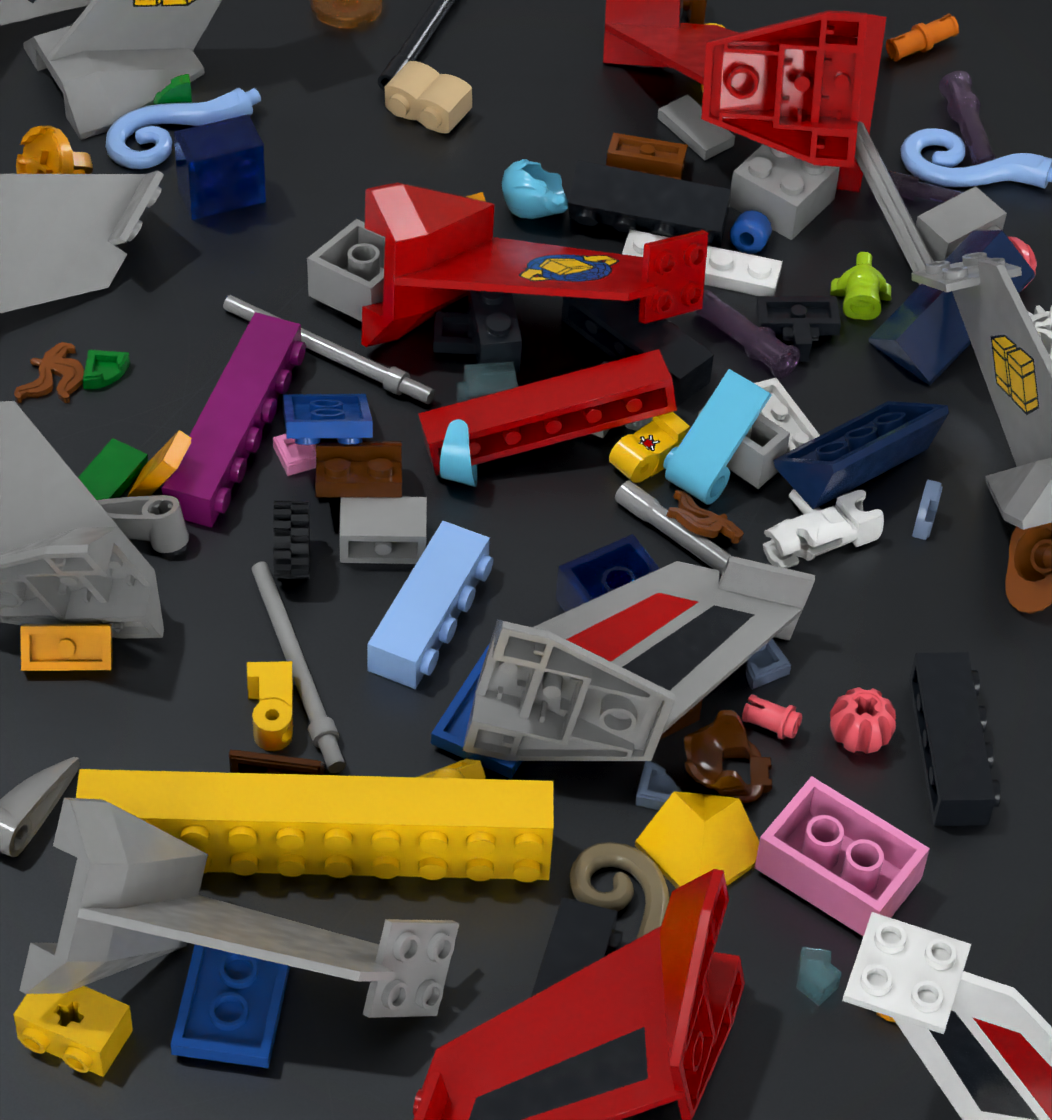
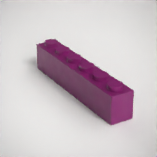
[162,312,306,528]

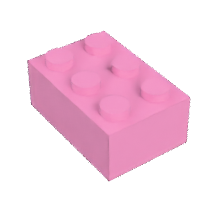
[754,776,930,936]

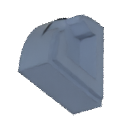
[912,479,943,540]
[746,639,791,690]
[635,761,681,810]

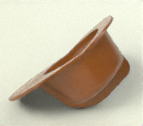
[1005,523,1052,614]

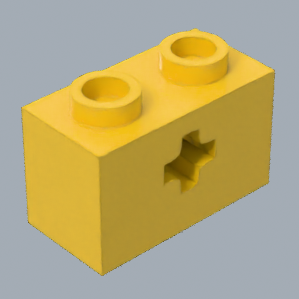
[13,986,133,1077]

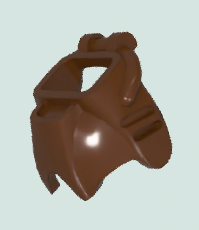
[684,710,773,803]

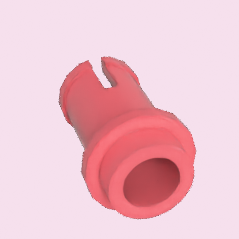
[742,694,802,740]

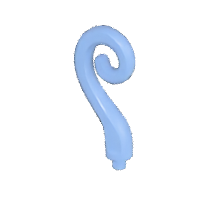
[105,88,261,169]
[900,128,1052,189]

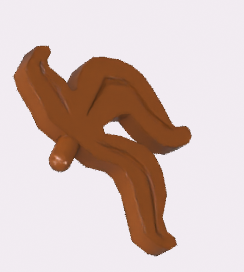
[14,342,84,403]
[666,490,744,544]

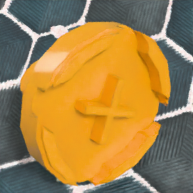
[16,126,93,174]

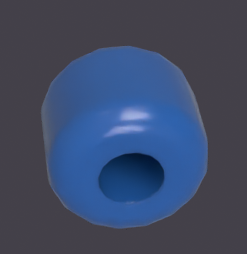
[729,210,772,254]

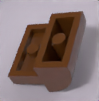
[316,441,402,497]

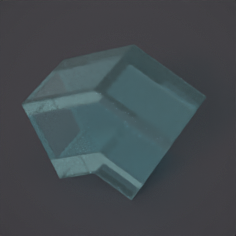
[796,947,842,1006]

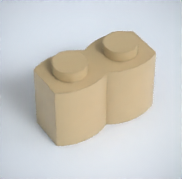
[384,61,472,133]

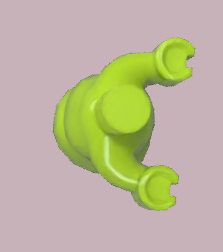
[830,252,892,320]

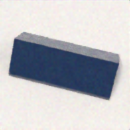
[869,230,1035,386]
[773,401,949,510]

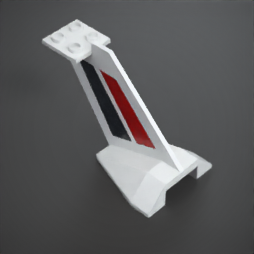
[842,912,1052,1120]

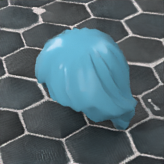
[502,159,568,219]

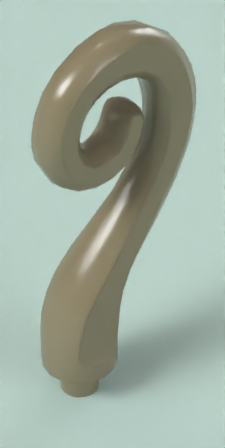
[569,842,669,939]

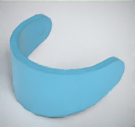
[439,419,477,487]

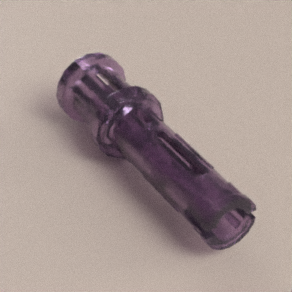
[939,71,996,165]
[695,290,800,379]

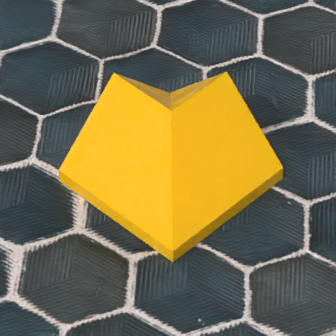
[635,791,759,889]

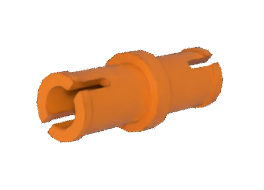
[886,13,959,62]

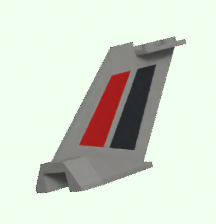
[463,555,815,761]

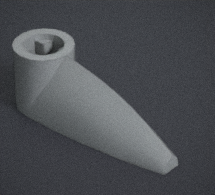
[97,495,189,553]
[0,757,80,858]

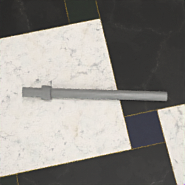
[223,295,435,404]
[252,562,346,773]

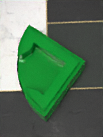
[153,74,192,105]
[83,350,130,390]

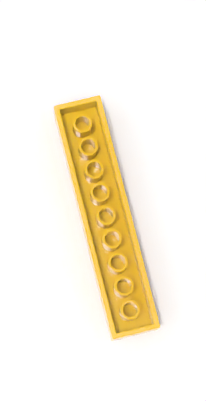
[76,769,554,882]

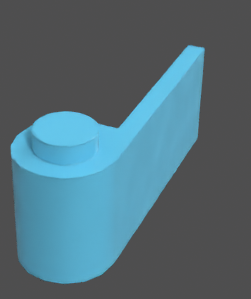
[663,369,772,505]

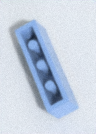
[367,521,494,689]

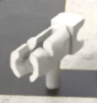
[763,489,884,569]

